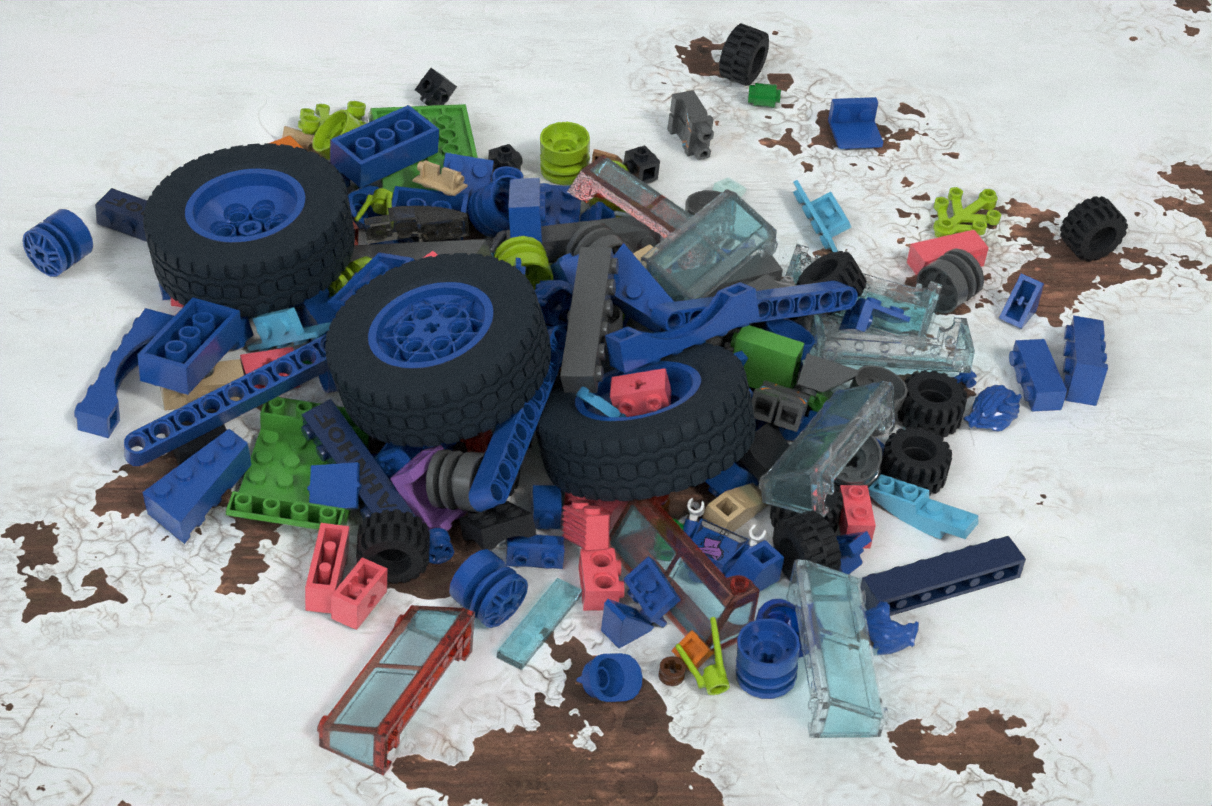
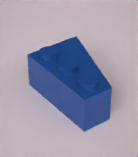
[610,243,674,332]

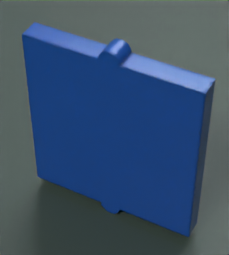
[307,462,362,510]

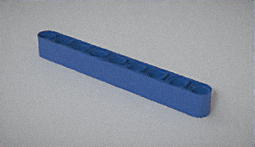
[651,281,858,331]
[469,325,567,512]
[124,334,329,466]

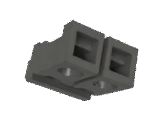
[667,90,714,160]
[752,380,811,432]

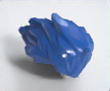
[535,280,574,326]
[963,385,1022,432]
[851,601,919,655]

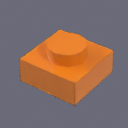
[671,630,714,672]

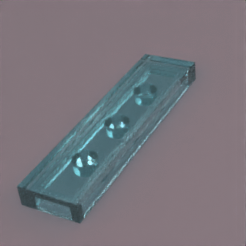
[496,578,582,670]

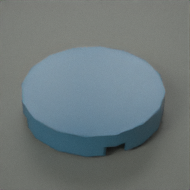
[576,386,626,417]

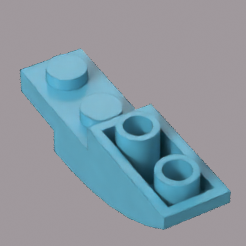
[868,474,978,539]

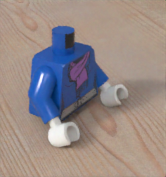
[681,498,768,584]

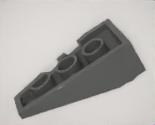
[797,353,859,397]

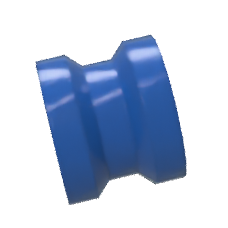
[429,528,454,564]

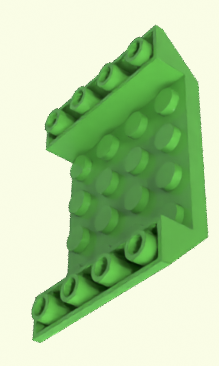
[368,104,478,193]
[226,397,371,530]

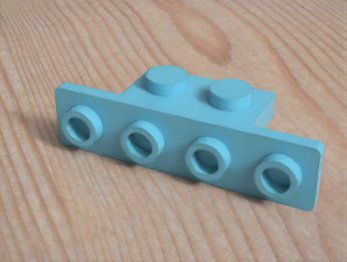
[793,180,851,253]
[247,307,331,352]

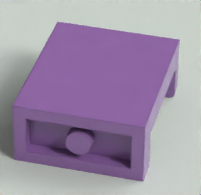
[390,445,467,531]

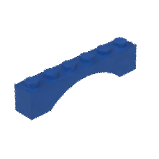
[605,282,760,373]
[74,308,174,438]

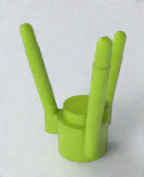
[354,188,393,230]
[675,617,730,695]

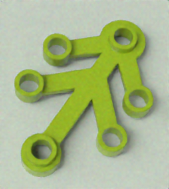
[297,101,366,135]
[933,187,1001,237]

